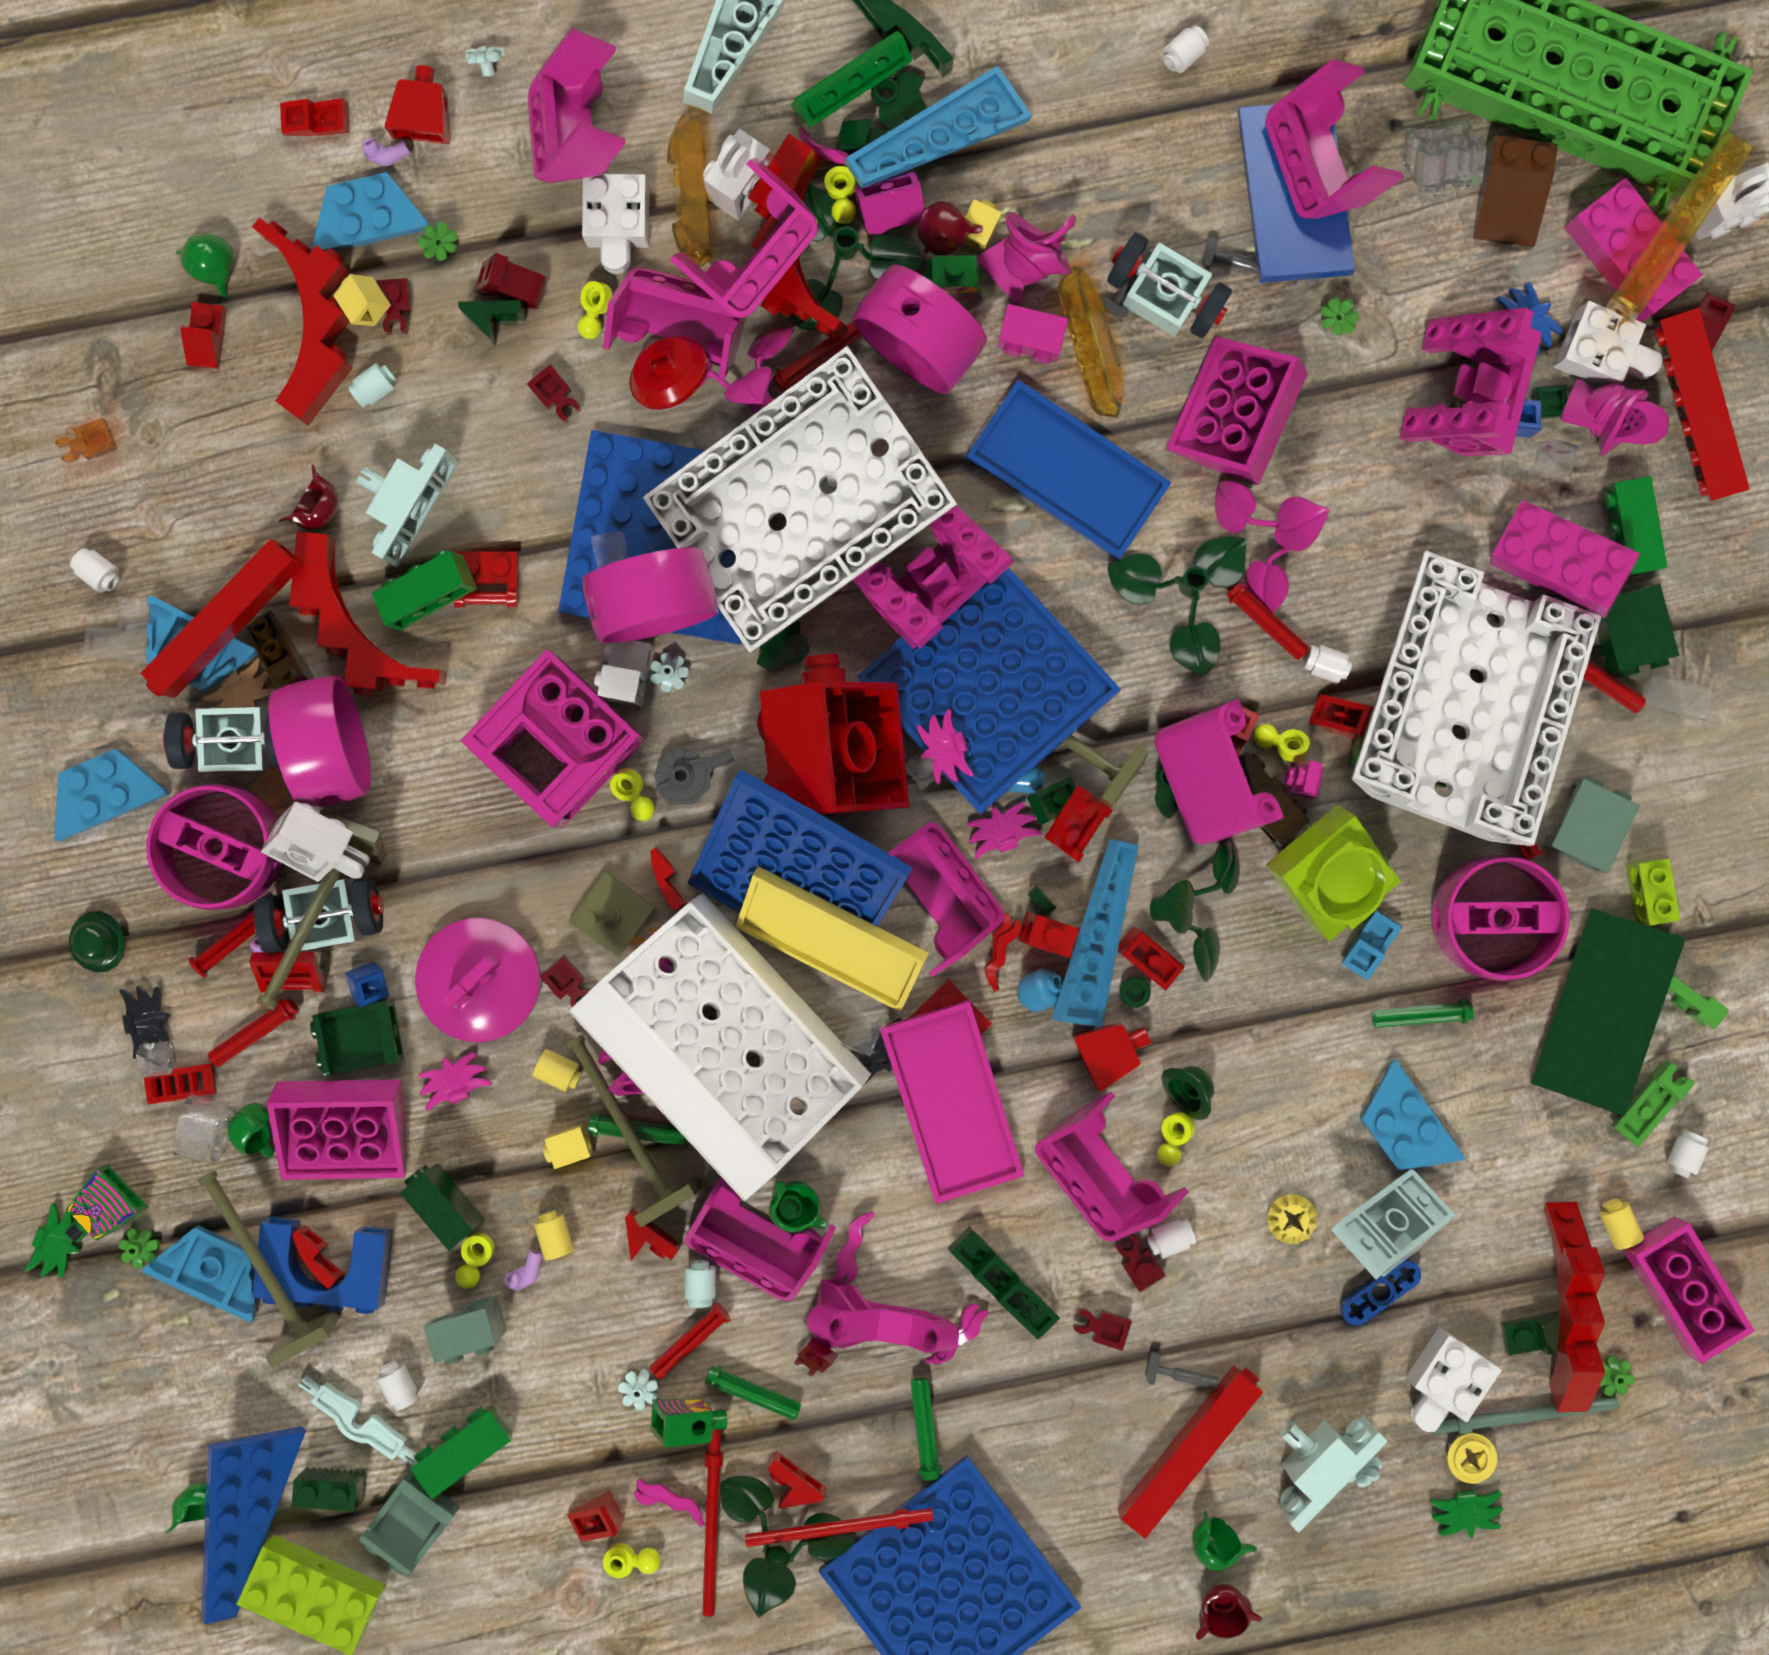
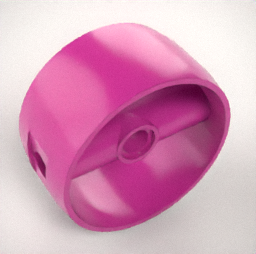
[852,265,987,394]
[582,548,718,644]
[268,676,372,808]
[146,784,284,910]
[1431,855,1570,981]

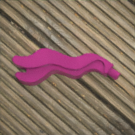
[798,127,850,166]
[833,1211,876,1283]
[925,1303,989,1365]
[634,1478,705,1527]

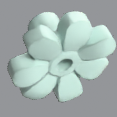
[465,46,505,76]
[650,653,689,692]
[618,1369,658,1410]
[1349,1456,1382,1487]

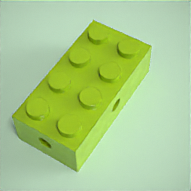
[236,1534,386,1655]

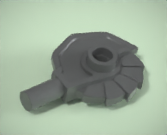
[654,748,734,805]

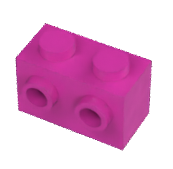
[854,171,925,235]
[997,304,1069,364]

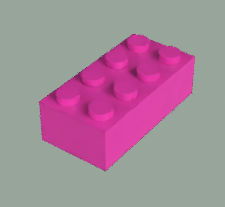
[1564,178,1703,322]
[1490,500,1640,618]
[1622,1216,1755,1364]

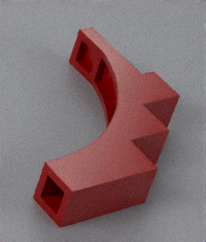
[748,134,850,339]
[252,217,353,426]
[289,532,447,696]
[1543,1201,1605,1413]

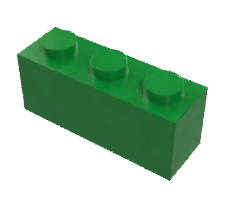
[1602,476,1668,577]
[371,550,477,631]
[410,1405,513,1500]

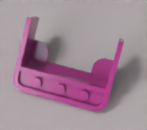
[528,28,626,183]
[1265,59,1404,219]
[670,158,819,318]
[603,268,746,380]
[888,822,1004,977]
[1035,1092,1188,1242]
[685,1176,836,1301]

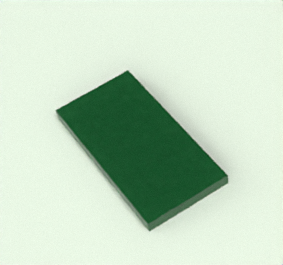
[1531,908,1686,1116]

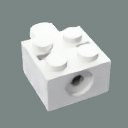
[703,128,772,221]
[1685,163,1769,240]
[582,174,649,275]
[1553,301,1662,387]
[261,801,370,882]
[1405,1327,1502,1432]

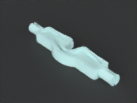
[298,1375,416,1465]

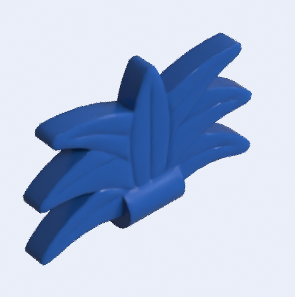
[1495,282,1563,356]

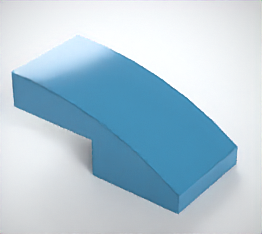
[1341,909,1402,981]

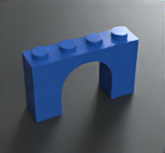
[252,1217,393,1314]

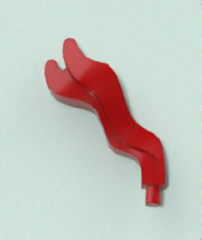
[985,913,1021,992]

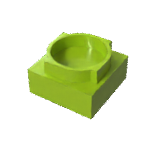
[1265,804,1401,942]

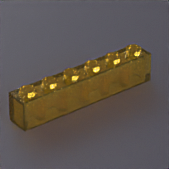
[1605,130,1754,322]

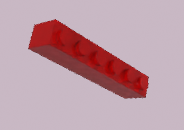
[1654,307,1750,501]

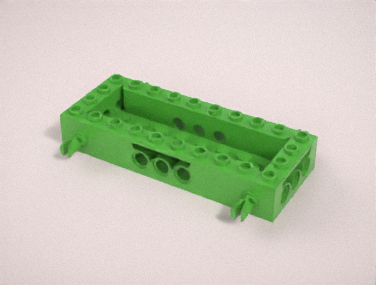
[1402,0,1753,214]

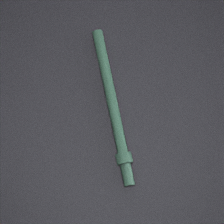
[1432,1397,1618,1435]

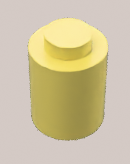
[532,1049,583,1092]
[1599,1199,1645,1250]
[534,1210,574,1261]

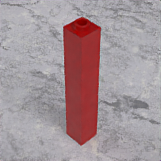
[140,539,304,698]
[1117,1365,1263,1539]

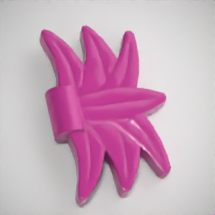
[917,709,974,784]
[967,802,1041,859]
[418,1052,493,1111]

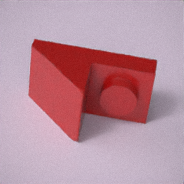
[180,302,227,369]
[625,1207,682,1261]
[767,1451,826,1509]

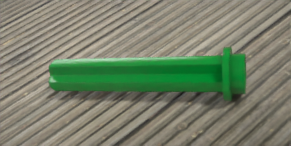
[1371,999,1474,1028]
[588,1112,687,1145]
[704,1365,801,1420]
[910,1377,942,1480]

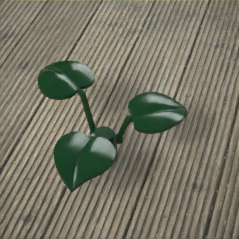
[793,183,925,331]
[1107,537,1247,675]
[1150,839,1240,982]
[721,1476,857,1617]

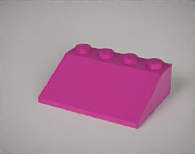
[1166,336,1308,486]
[267,1079,406,1180]

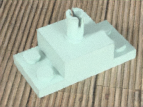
[356,444,459,568]
[1331,1168,1456,1280]
[1278,1415,1388,1533]

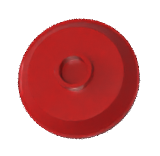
[629,336,708,410]

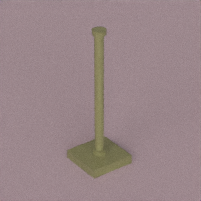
[1062,735,1148,809]
[256,809,386,1010]
[569,871,656,958]
[566,1034,702,1228]
[198,1170,341,1368]

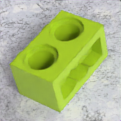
[1625,859,1681,926]

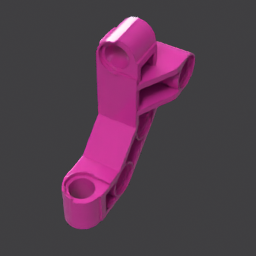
[807,1279,959,1353]

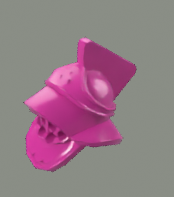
[977,212,1076,304]
[1560,379,1669,457]

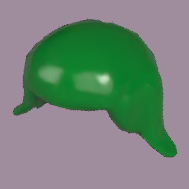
[176,234,234,298]
[227,1103,274,1158]
[769,1181,828,1232]
[166,1481,207,1533]
[1192,1511,1257,1572]

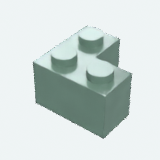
[423,1295,507,1365]

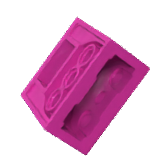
[460,649,646,829]

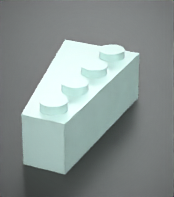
[683,0,784,114]

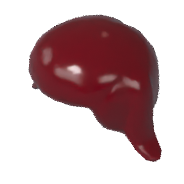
[917,201,983,256]
[278,464,339,530]
[1196,1584,1262,1640]

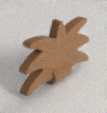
[201,657,276,708]

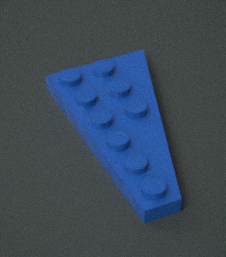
[201,1426,306,1625]

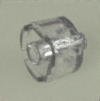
[173,1094,236,1164]

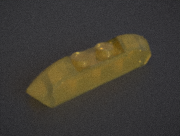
[667,114,712,267]
[1057,266,1124,418]

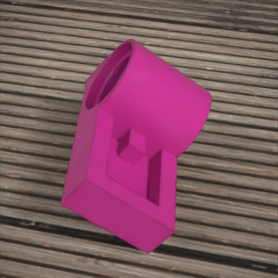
[1283,760,1324,798]

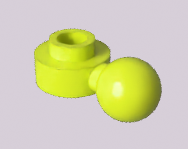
[824,166,856,224]
[577,281,612,339]
[1253,724,1310,762]
[610,768,655,821]
[1157,1112,1195,1167]
[455,1233,495,1289]
[603,1543,661,1578]

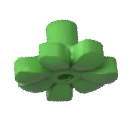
[417,221,458,261]
[1321,297,1359,335]
[118,1228,160,1268]
[1600,1355,1635,1396]

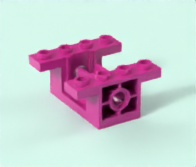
[1399,307,1542,457]
[852,505,1014,649]

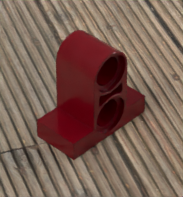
[474,253,547,309]

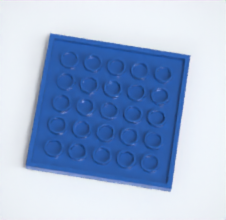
[558,430,742,646]
[857,568,1121,815]
[687,769,913,927]
[819,1454,1081,1655]

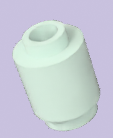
[348,363,396,408]
[684,1259,716,1308]

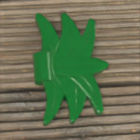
[24,1203,81,1278]
[1429,1489,1503,1538]

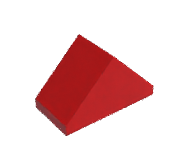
[1309,694,1374,740]
[566,1491,624,1542]

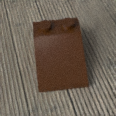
[1473,135,1558,247]

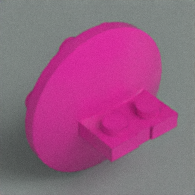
[415,918,541,1042]

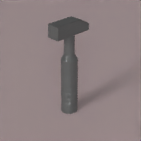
[1202,236,1258,274]
[1098,249,1152,317]
[1145,1351,1219,1390]

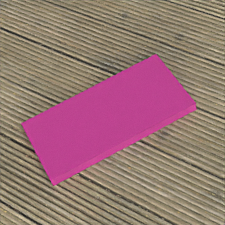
[880,999,1024,1204]

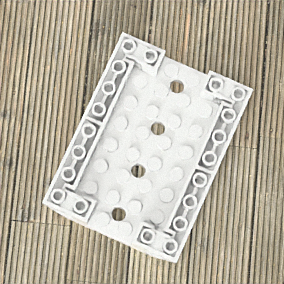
[643,346,958,653]
[1351,551,1602,846]
[569,893,871,1201]

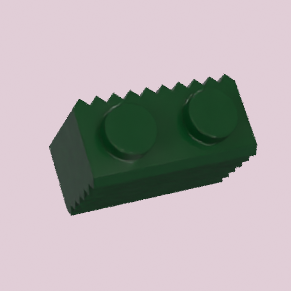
[292,1466,366,1512]

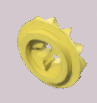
[1267,1194,1318,1245]
[1446,1433,1497,1484]

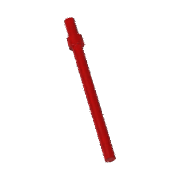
[702,1430,724,1617]
[745,1508,934,1547]

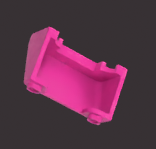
[1154,699,1284,845]

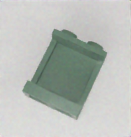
[1542,776,1640,873]
[359,1470,460,1577]

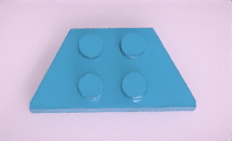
[312,172,430,252]
[146,595,258,692]
[54,749,170,842]
[1360,1059,1465,1170]
[142,1225,256,1323]

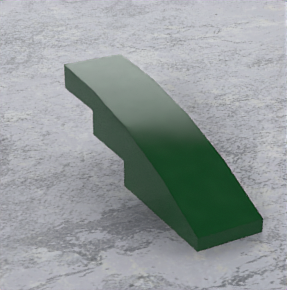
[852,0,954,77]
[947,1226,1060,1340]

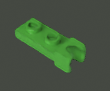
[1667,976,1729,1029]
[1611,1061,1694,1147]

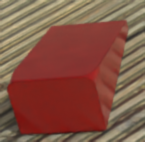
[1117,926,1185,991]

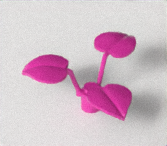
[699,327,795,415]
[1215,480,1329,614]

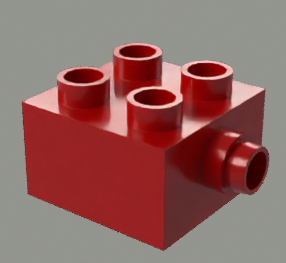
[757,654,910,817]

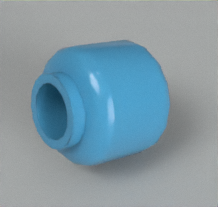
[1017,968,1063,1013]

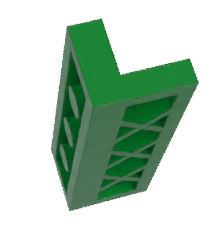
[791,31,913,128]

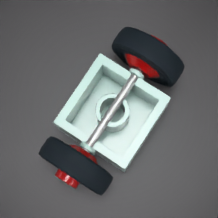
[1107,232,1232,339]
[163,707,279,772]
[254,878,384,953]

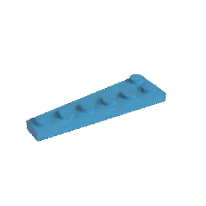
[845,65,1032,188]
[1052,839,1139,1027]

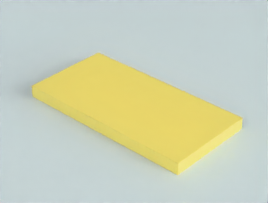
[735,866,929,1012]

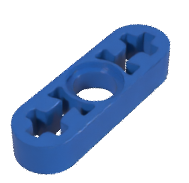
[1339,1259,1421,1325]

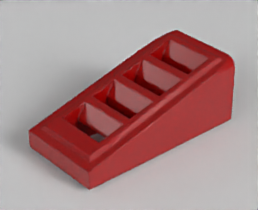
[143,1063,217,1105]

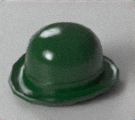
[69,911,125,973]
[1161,1066,1214,1120]

